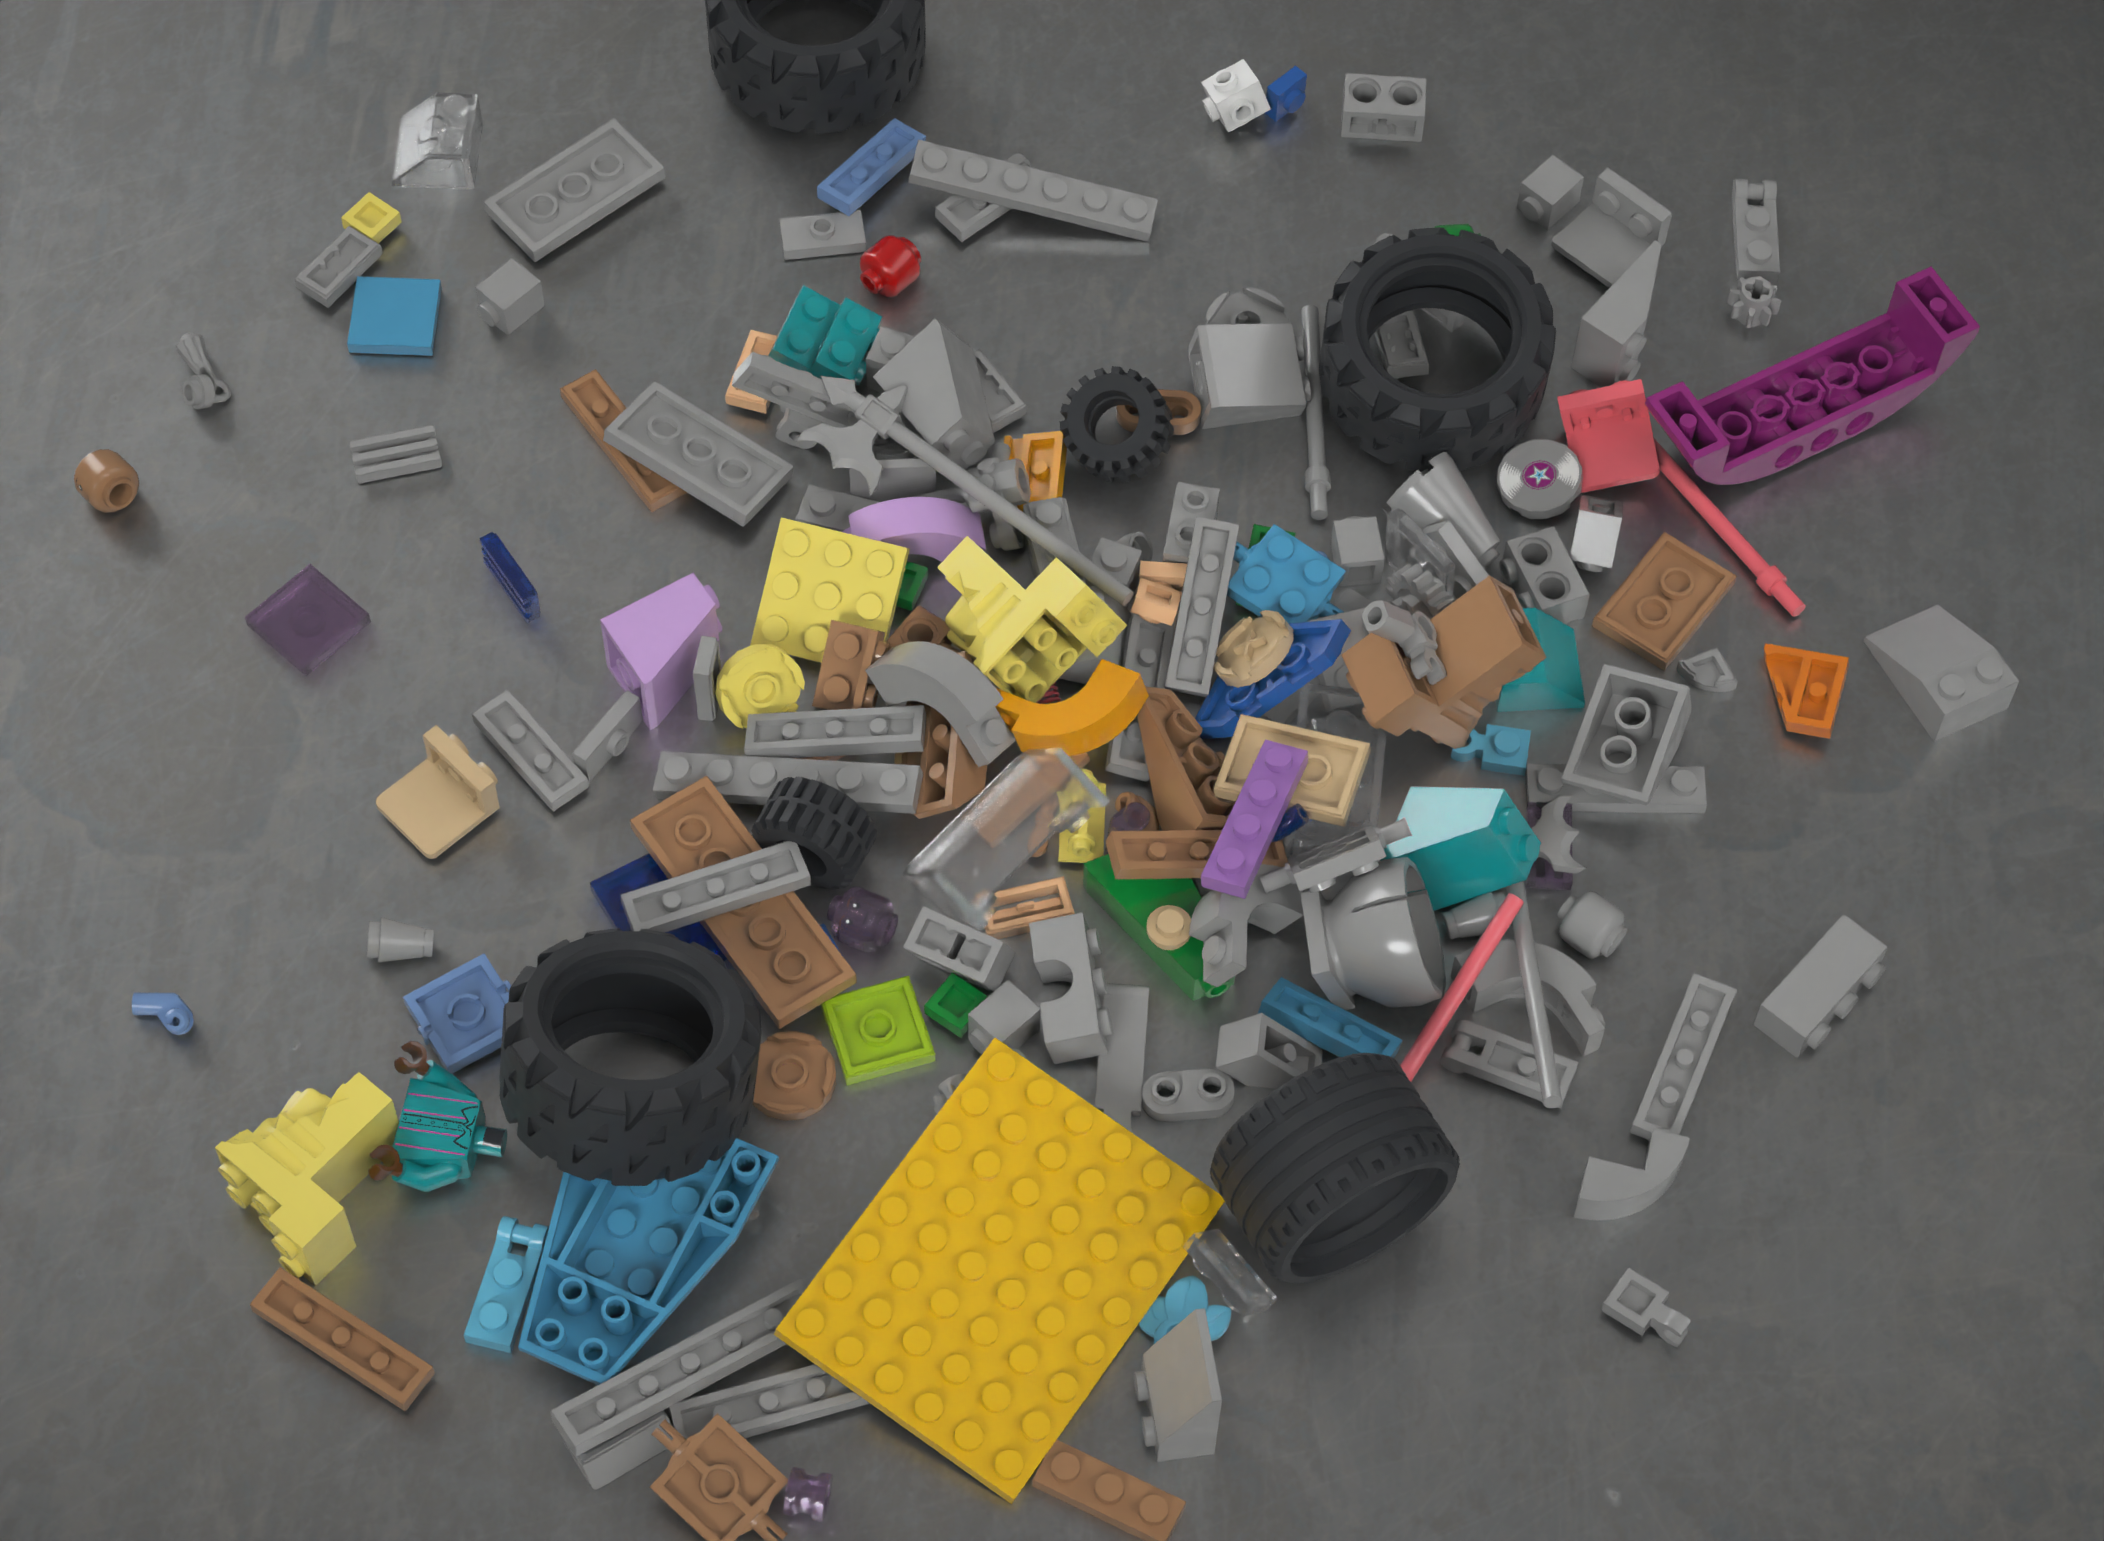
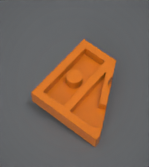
[1764,643,1849,739]

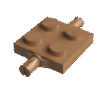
[649,1413,790,1541]

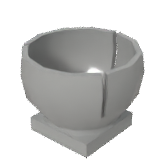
[1301,857,1446,1010]

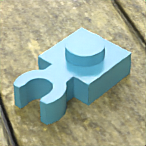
[1451,724,1531,776]

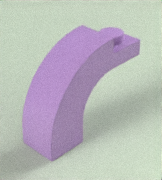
[842,497,986,562]

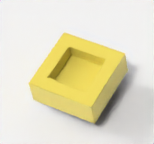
[341,192,402,244]

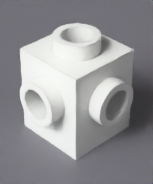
[1201,59,1271,133]

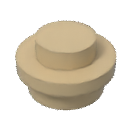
[1146,905,1191,950]

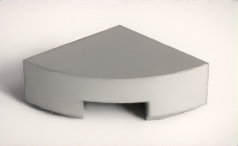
[1676,647,1737,692]

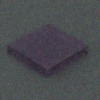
[245,564,371,676]

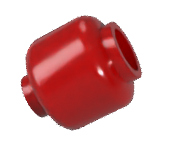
[860,235,921,297]

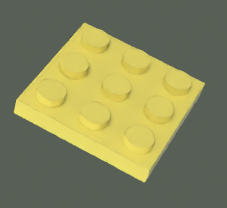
[750,517,910,663]

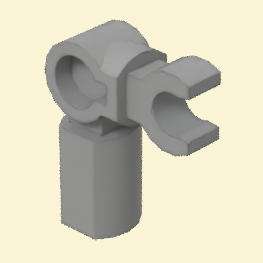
[1361,600,1446,685]

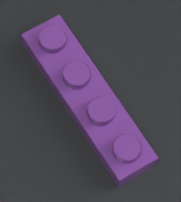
[1201,739,1308,899]

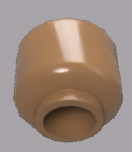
[74,449,139,513]

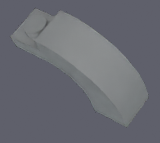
[865,641,1016,767]
[1189,864,1304,987]
[1450,940,1605,1057]

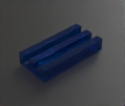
[479,532,541,623]

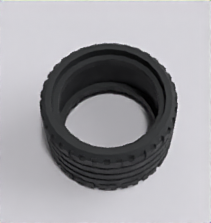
[1210,1053,1460,1283]

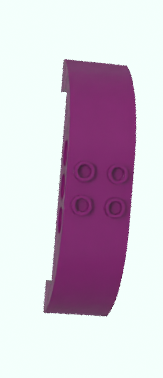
[1645,266,1980,485]

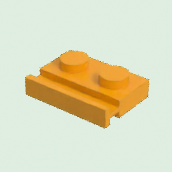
[1004,431,1067,512]

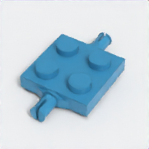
[1227,524,1346,623]

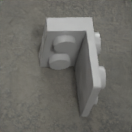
[1551,167,1672,288]

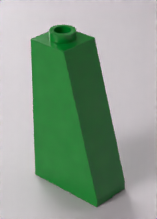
[1083,854,1235,1001]

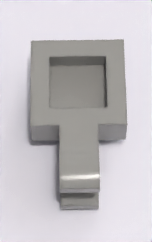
[1602,1267,1691,1347]

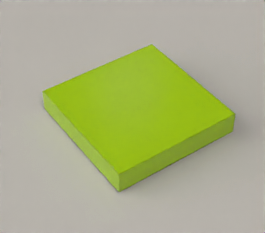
[821,975,935,1086]

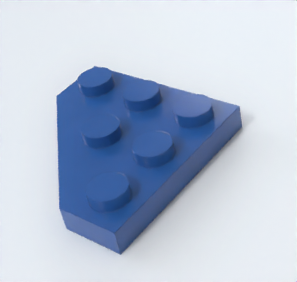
[1195,619,1351,739]

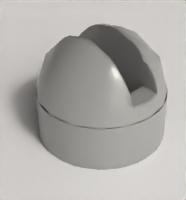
[1117,532,1153,561]

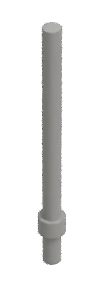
[1302,305,1331,520]

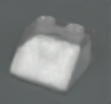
[392,93,483,190]

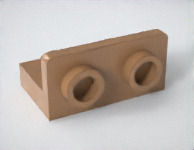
[812,620,889,710]

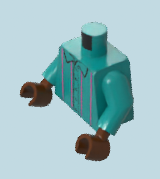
[368,1041,508,1192]

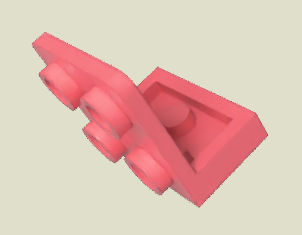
[1557,379,1660,493]

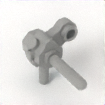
[912,443,1031,551]

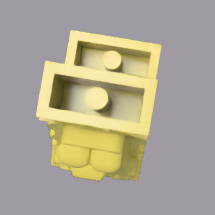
[937,536,1127,703]
[215,1072,399,1286]

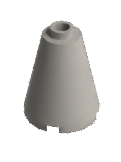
[1383,452,1500,570]

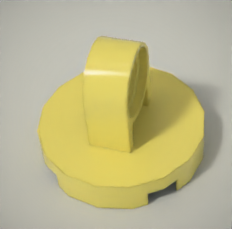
[715,644,805,729]

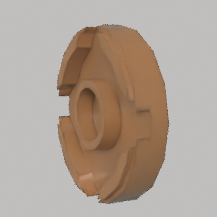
[753,1031,837,1121]

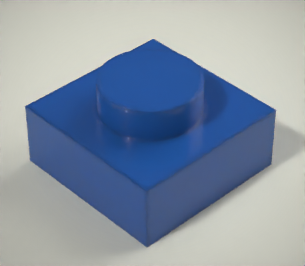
[1265,65,1307,122]

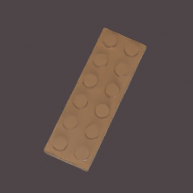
[630,776,857,1029]

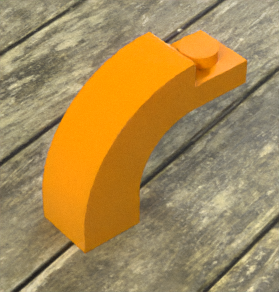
[995,659,1149,757]

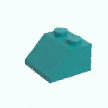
[1496,608,1585,712]

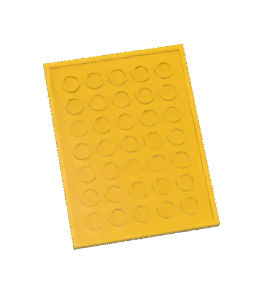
[774,1038,1225,1504]

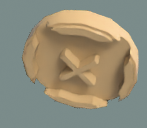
[1213,610,1294,688]

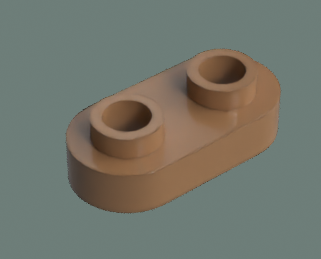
[1116,389,1201,435]

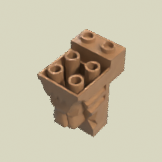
[1342,575,1547,749]

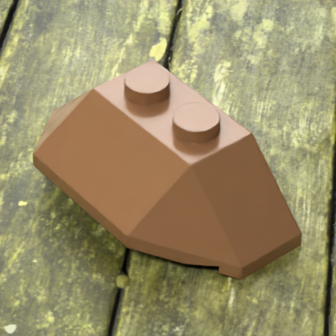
[894,651,987,819]

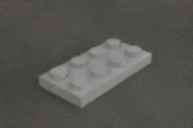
[484,119,666,262]
[603,381,794,527]

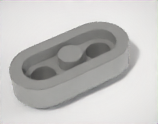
[1142,1068,1235,1122]

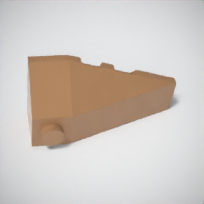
[1137,686,1236,831]

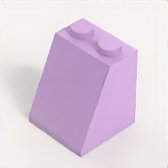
[600,572,722,730]

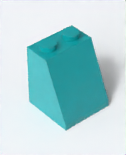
[1380,787,1541,911]

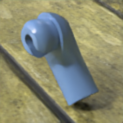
[132,992,194,1035]

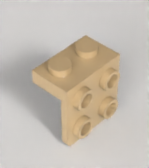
[376,725,500,859]

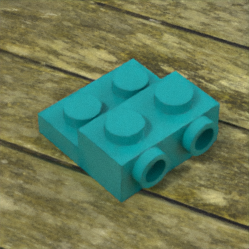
[768,285,882,386]

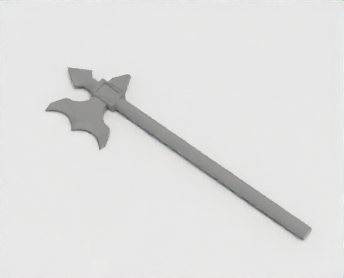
[796,376,1134,606]
[1506,795,1587,1108]

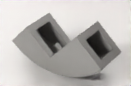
[1574,1129,1690,1220]

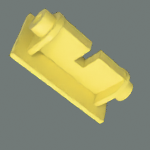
[1058,769,1106,863]

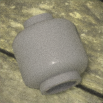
[1557,891,1627,959]

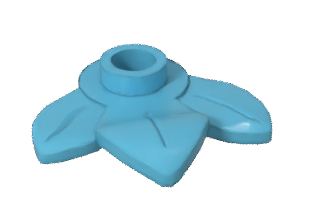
[1139,1275,1231,1344]

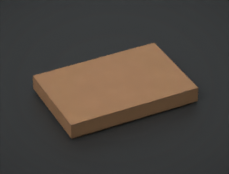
[1592,532,1737,671]

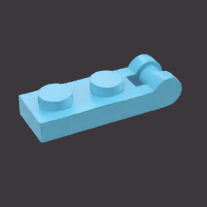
[464,1216,549,1354]

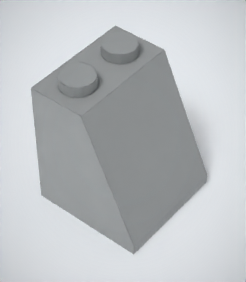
[873,318,995,470]
[1188,323,1311,429]

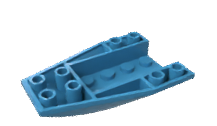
[518,1138,779,1385]

